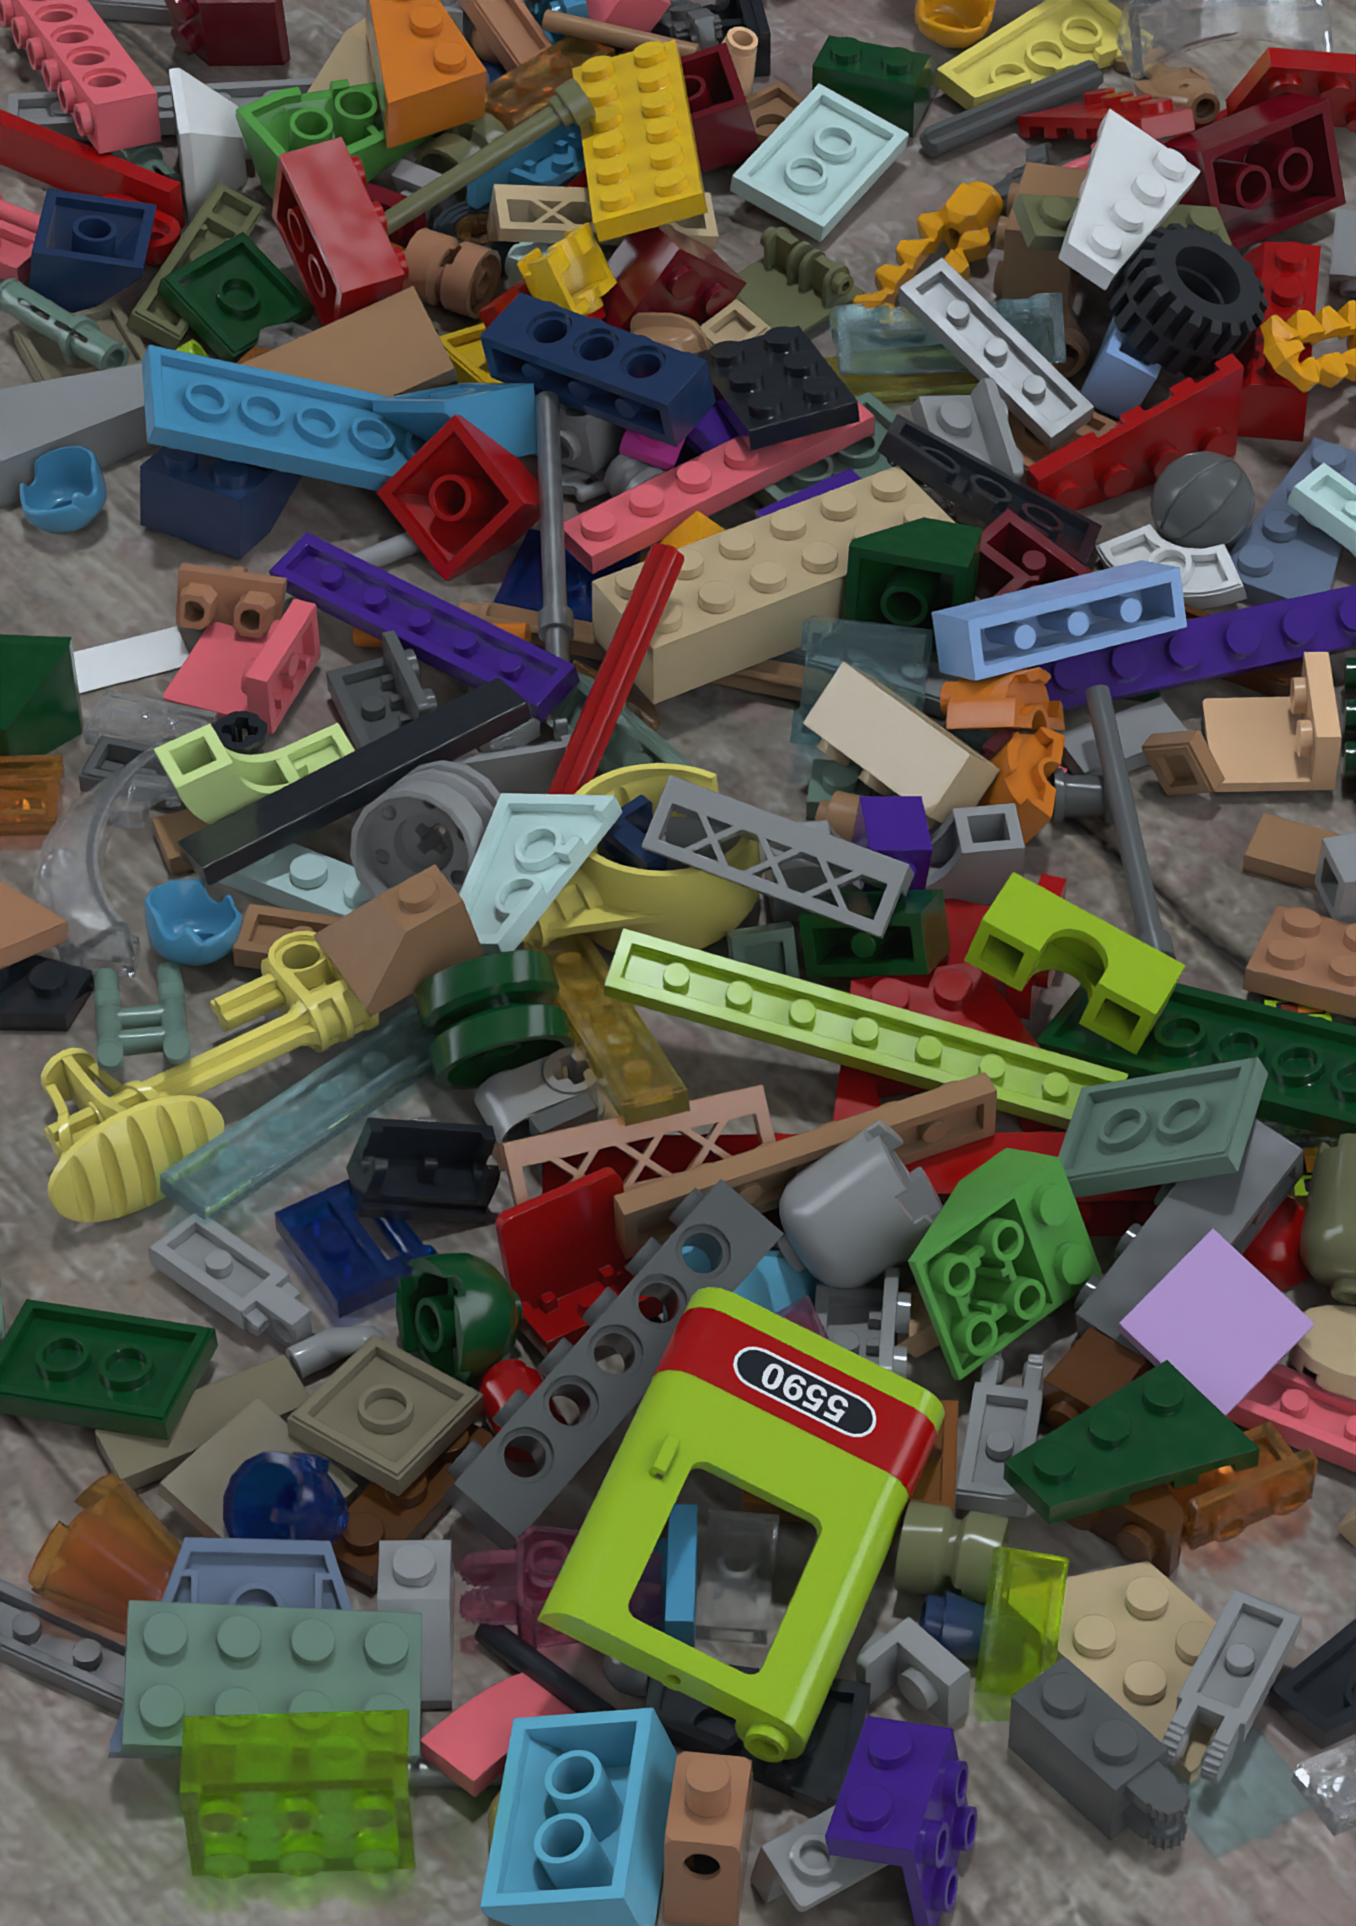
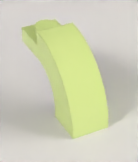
[154,723,355,825]

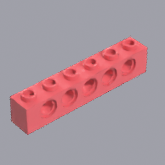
[0,0,161,154]

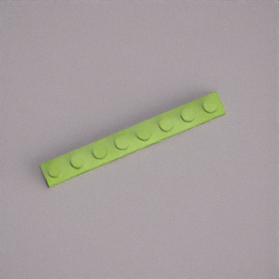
[604,928,1128,1130]

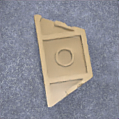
[997,1561,1218,1789]

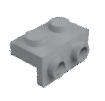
[812,1267,911,1378]

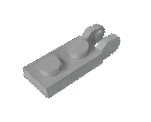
[955,1350,1045,1518]
[1161,1589,1303,1784]

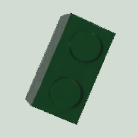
[798,889,951,978]

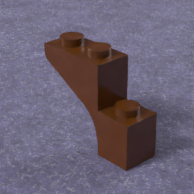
[1040,1327,1184,1577]

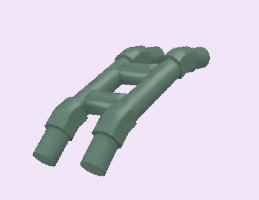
[93,961,191,1072]

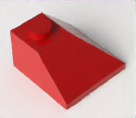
[376,414,540,581]

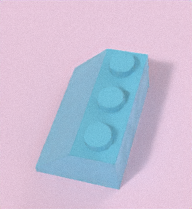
[480,1708,677,1926]

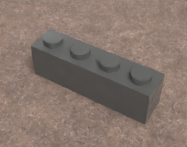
[1074,1118,1303,1372]

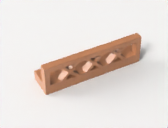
[494,1084,776,1206]

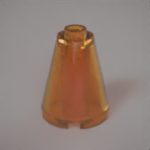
[28,1472,182,1634]

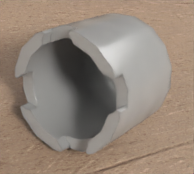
[778,1120,943,1290]

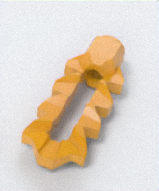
[853,181,1004,343]
[1261,300,1356,393]

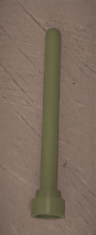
[384,77,596,236]

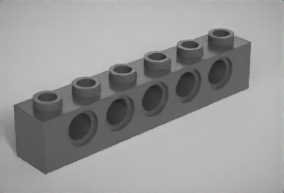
[442,1179,784,1553]

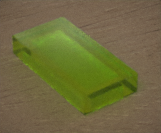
[974,1546,1069,1698]

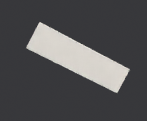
[74,626,189,694]

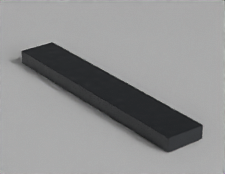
[177,677,532,885]

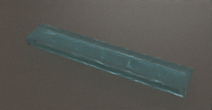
[160,1004,437,1225]

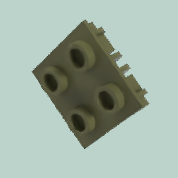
[736,227,865,333]

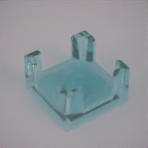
[790,615,933,746]

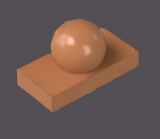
[457,0,559,81]

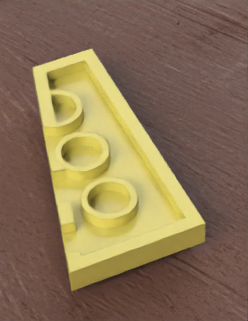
[934,0,1155,110]

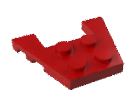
[833,962,1059,1132]

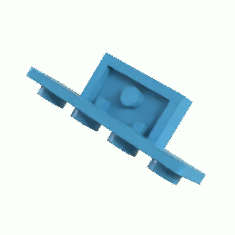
[467,123,585,209]

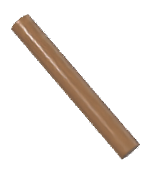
[542,9,700,57]

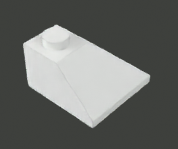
[169,68,251,221]

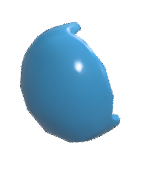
[19,446,107,534]
[144,879,243,966]

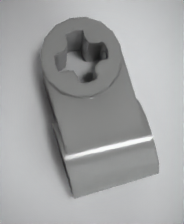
[474,1047,605,1144]

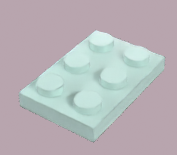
[730,84,909,242]

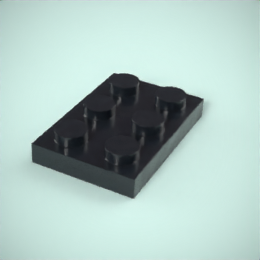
[693,325,860,451]

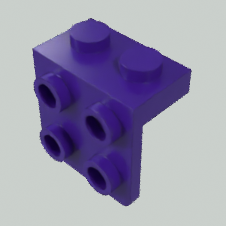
[825,1716,978,1926]

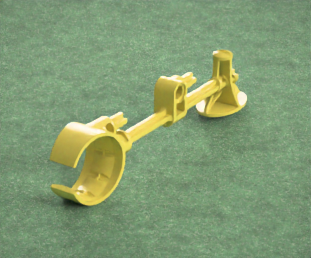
[41,763,762,1222]

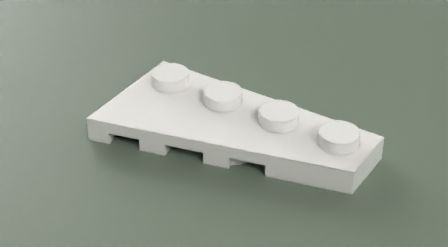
[1058,108,1201,290]

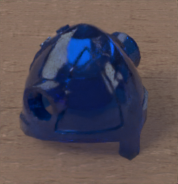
[223,1451,350,1545]

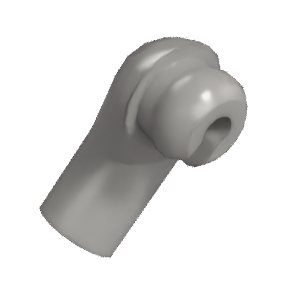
[285,1326,386,1379]

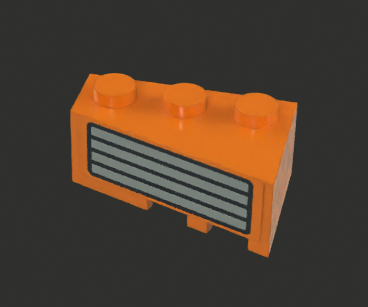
[365,0,487,149]

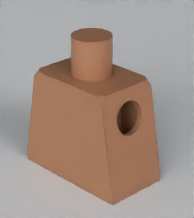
[663,1751,754,1926]

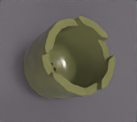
[1299,1133,1356,1306]

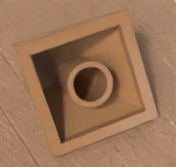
[314,864,484,1017]

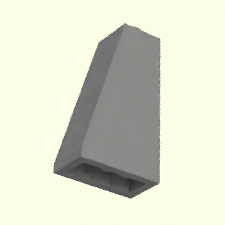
[0,363,159,508]

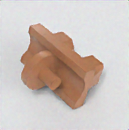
[176,563,287,638]

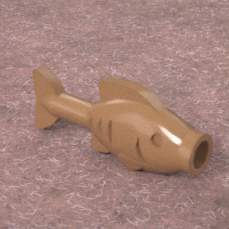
[1114,48,1220,124]

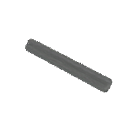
[919,60,1104,158]

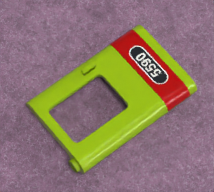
[537,1287,945,1762]

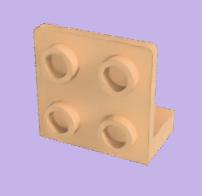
[1202,652,1342,792]

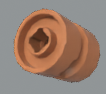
[402,228,502,319]

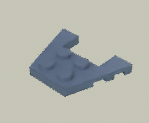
[108,1537,353,1759]

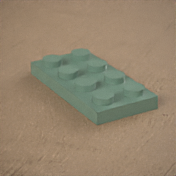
[121,1600,422,1764]

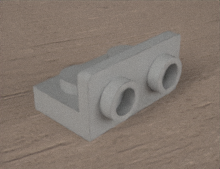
[910,378,1024,507]
[750,1806,888,1912]

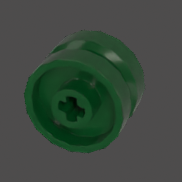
[413,950,575,1090]

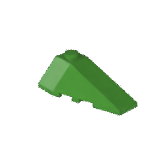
[235,79,435,199]

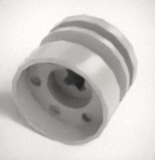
[350,760,500,898]

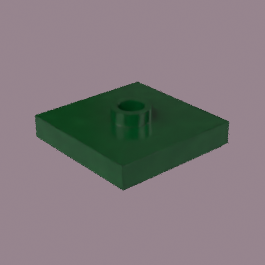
[157,232,314,364]

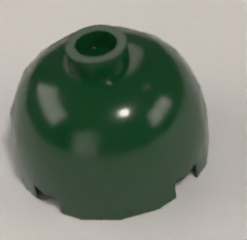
[396,1253,523,1387]

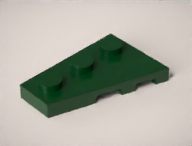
[1003,1360,1260,1524]

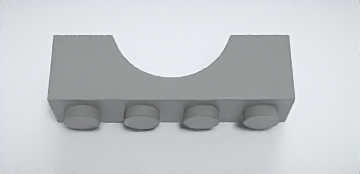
[765,803,1025,923]

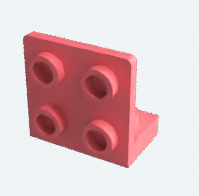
[163,599,321,735]

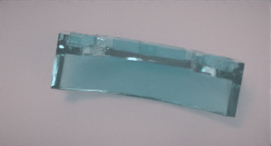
[829,292,1066,375]

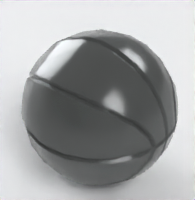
[1150,451,1255,549]

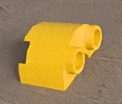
[516,222,617,316]

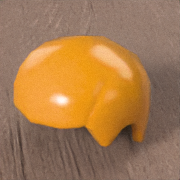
[914,0,996,48]

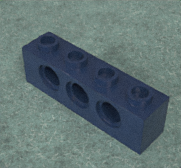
[480,293,716,447]

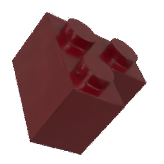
[601,224,747,332]
[976,509,1092,600]

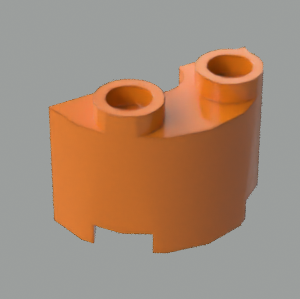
[940,667,1065,732]
[976,727,1065,845]

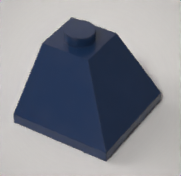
[29,189,157,313]

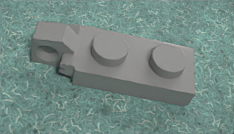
[148,1210,315,1348]

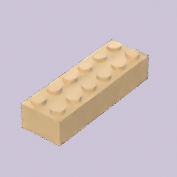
[592,465,955,704]

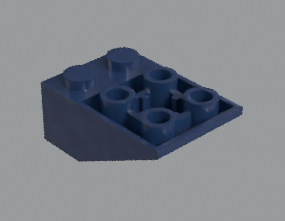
[140,446,303,559]

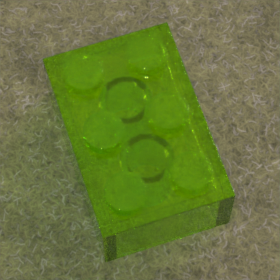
[180,1709,417,1879]

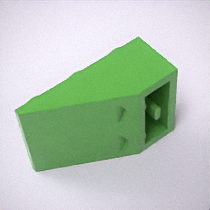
[908,1148,1102,1380]

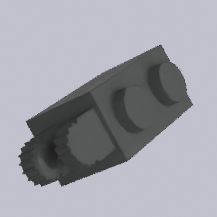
[1008,1656,1190,1851]

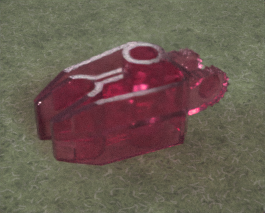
[459,1525,661,1649]

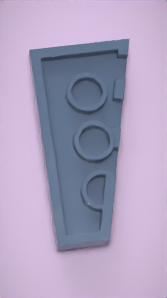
[1229,437,1356,605]

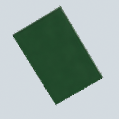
[0,1299,218,1440]

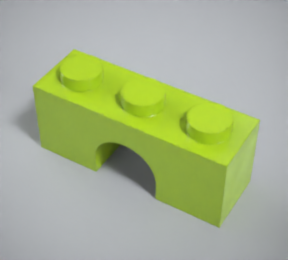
[964,872,1186,1055]

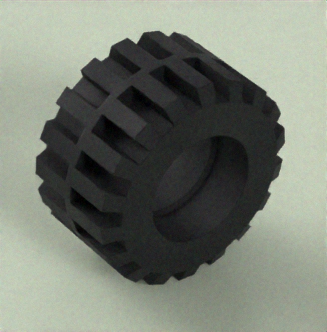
[1109,223,1267,379]

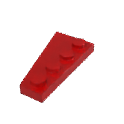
[1017,88,1195,139]
[1026,353,1244,511]

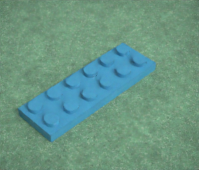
[141,345,427,491]

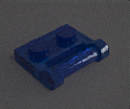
[274,1179,439,1318]

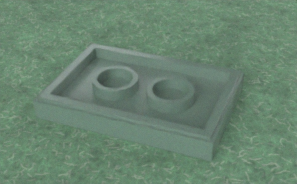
[1058,1057,1268,1198]

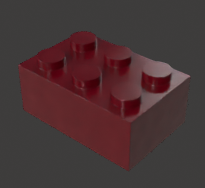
[1162,92,1346,250]

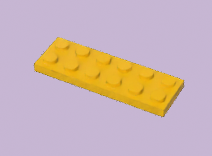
[572,40,708,242]

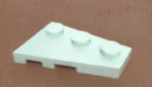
[459,793,623,957]

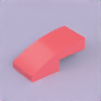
[420,1672,576,1797]

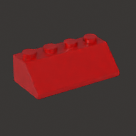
[1194,241,1321,442]

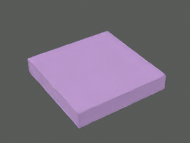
[1116,1229,1315,1416]

